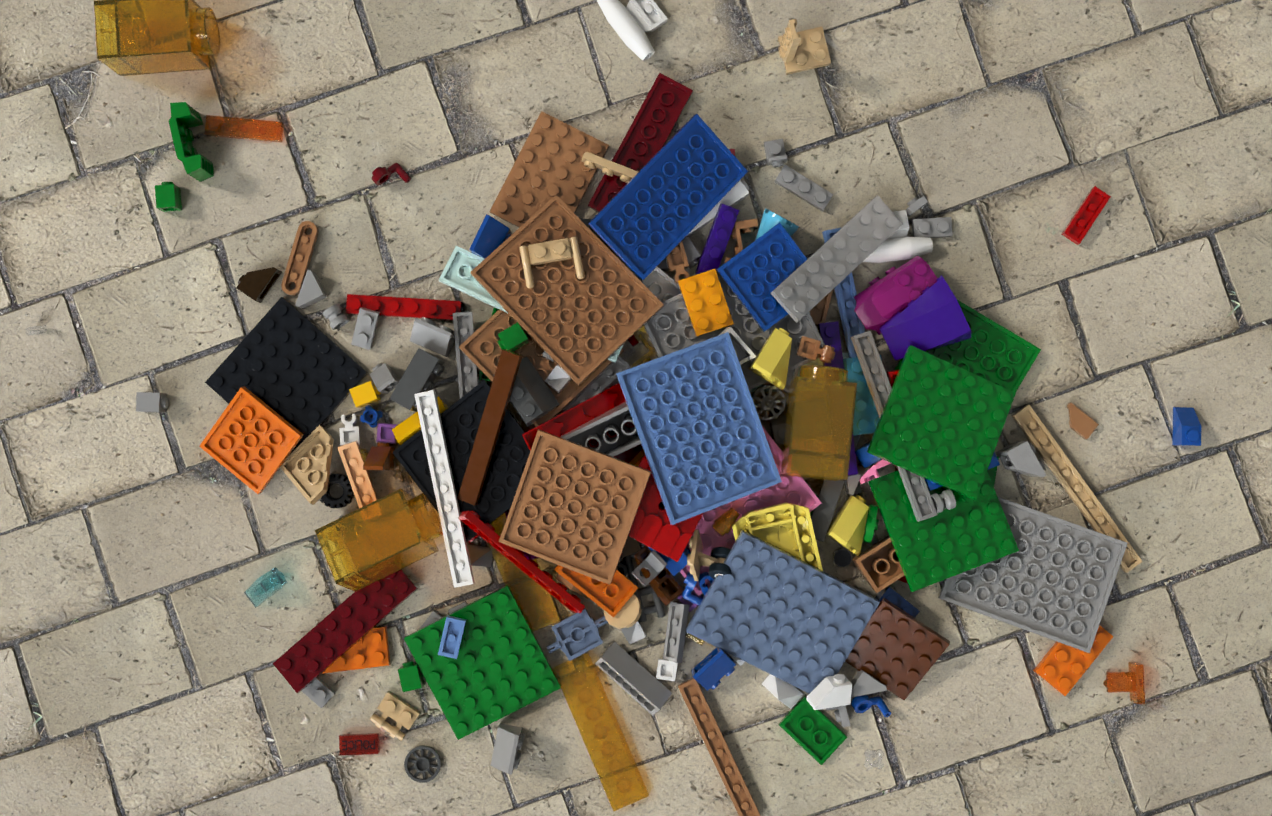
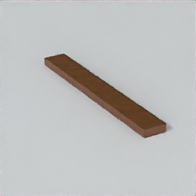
[457,349,523,506]

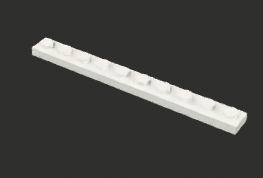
[414,390,475,588]

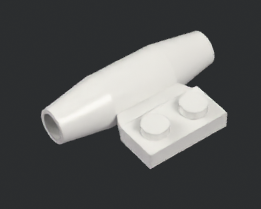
[597,0,668,61]
[863,210,933,263]

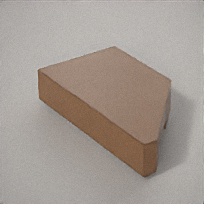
[1067,402,1099,440]

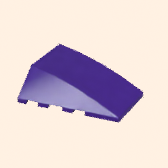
[879,275,971,360]

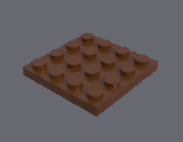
[845,598,950,700]

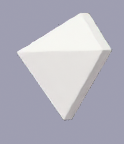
[761,674,803,709]

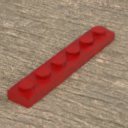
[346,294,462,320]

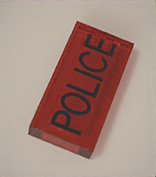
[339,733,380,755]

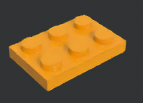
[678,269,734,337]

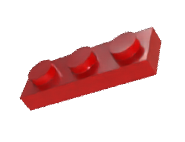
[1061,186,1111,245]

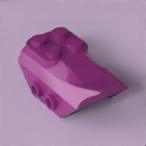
[854,255,938,335]

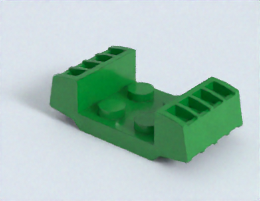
[168,102,214,182]

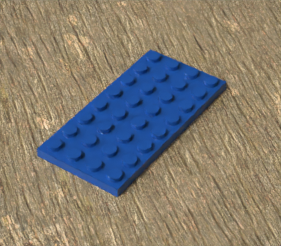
[588,114,748,280]

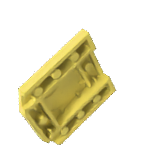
[732,502,823,571]

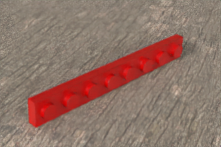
[458,511,585,613]

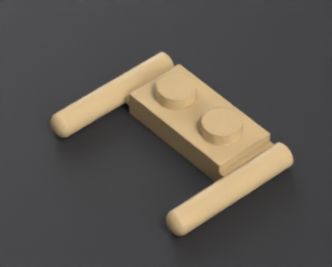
[519,237,585,289]

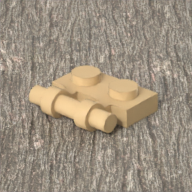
[370,691,421,741]

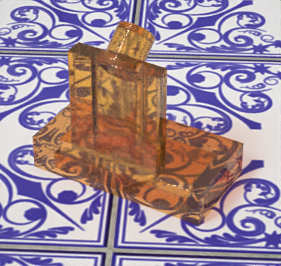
[1103,662,1145,704]

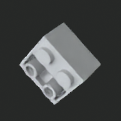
[410,317,455,358]
[996,441,1046,477]
[491,723,525,775]

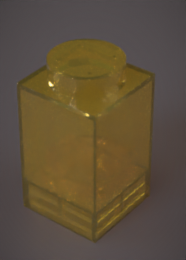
[94,0,220,76]
[780,365,857,481]
[315,489,443,591]

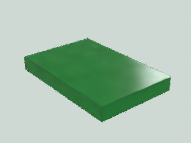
[778,696,847,765]

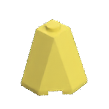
[749,328,792,390]
[826,495,869,556]

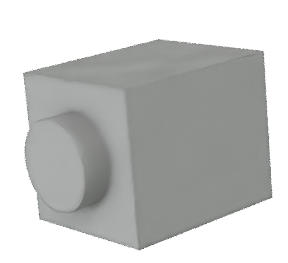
[136,392,169,413]

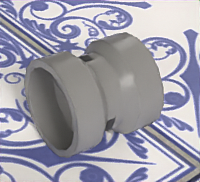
[323,304,349,330]
[930,489,956,513]

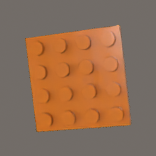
[199,386,303,494]

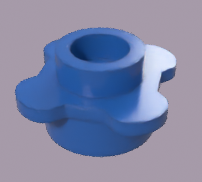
[360,405,383,428]

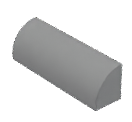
[595,641,672,715]

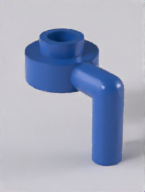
[682,572,703,606]
[851,695,891,717]

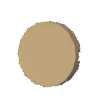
[604,594,642,629]

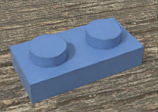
[438,615,466,659]

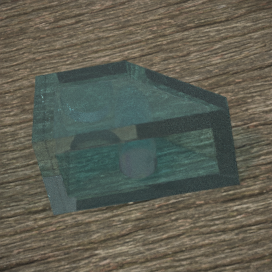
[244,567,287,608]

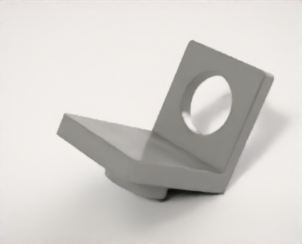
[632,550,667,587]

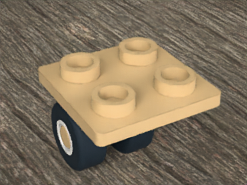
[687,530,732,581]

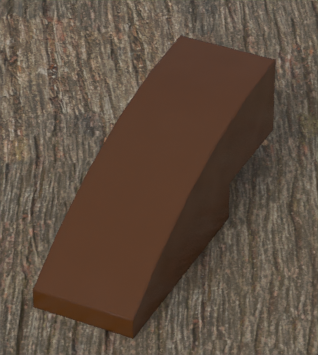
[634,546,684,606]

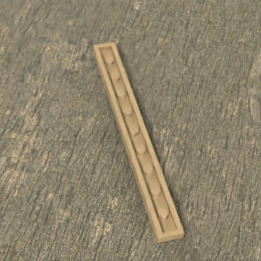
[1012,404,1143,573]

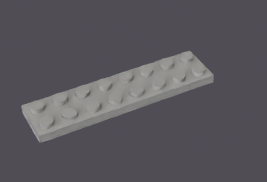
[770,195,903,323]

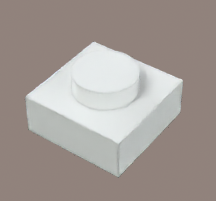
[656,658,678,681]

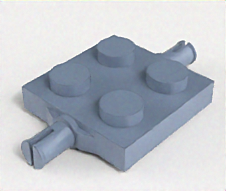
[546,608,608,661]

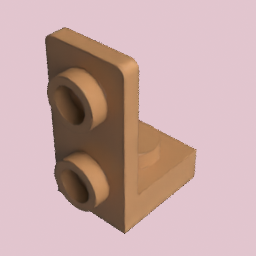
[731,218,758,255]

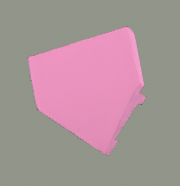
[859,459,891,484]

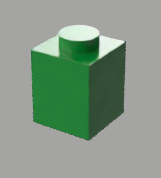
[155,182,182,212]
[497,322,529,352]
[398,660,425,692]

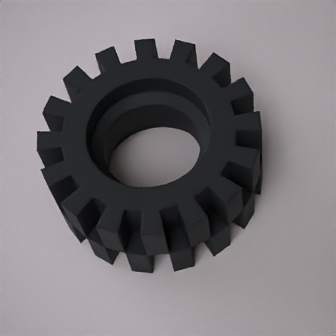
[320,474,355,508]

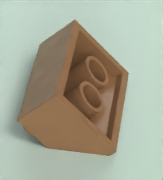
[852,535,904,593]

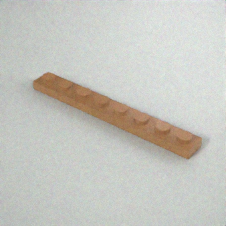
[678,678,761,816]

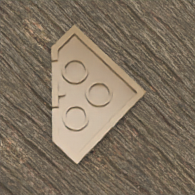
[280,425,334,505]

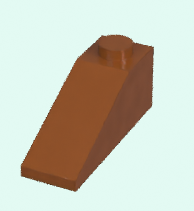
[363,443,395,470]

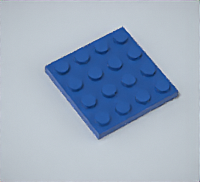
[717,222,807,332]

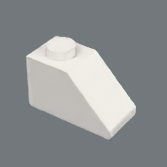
[807,674,852,710]

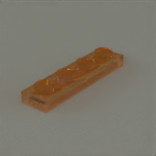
[204,115,284,142]

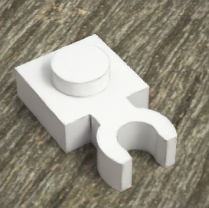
[339,414,361,447]

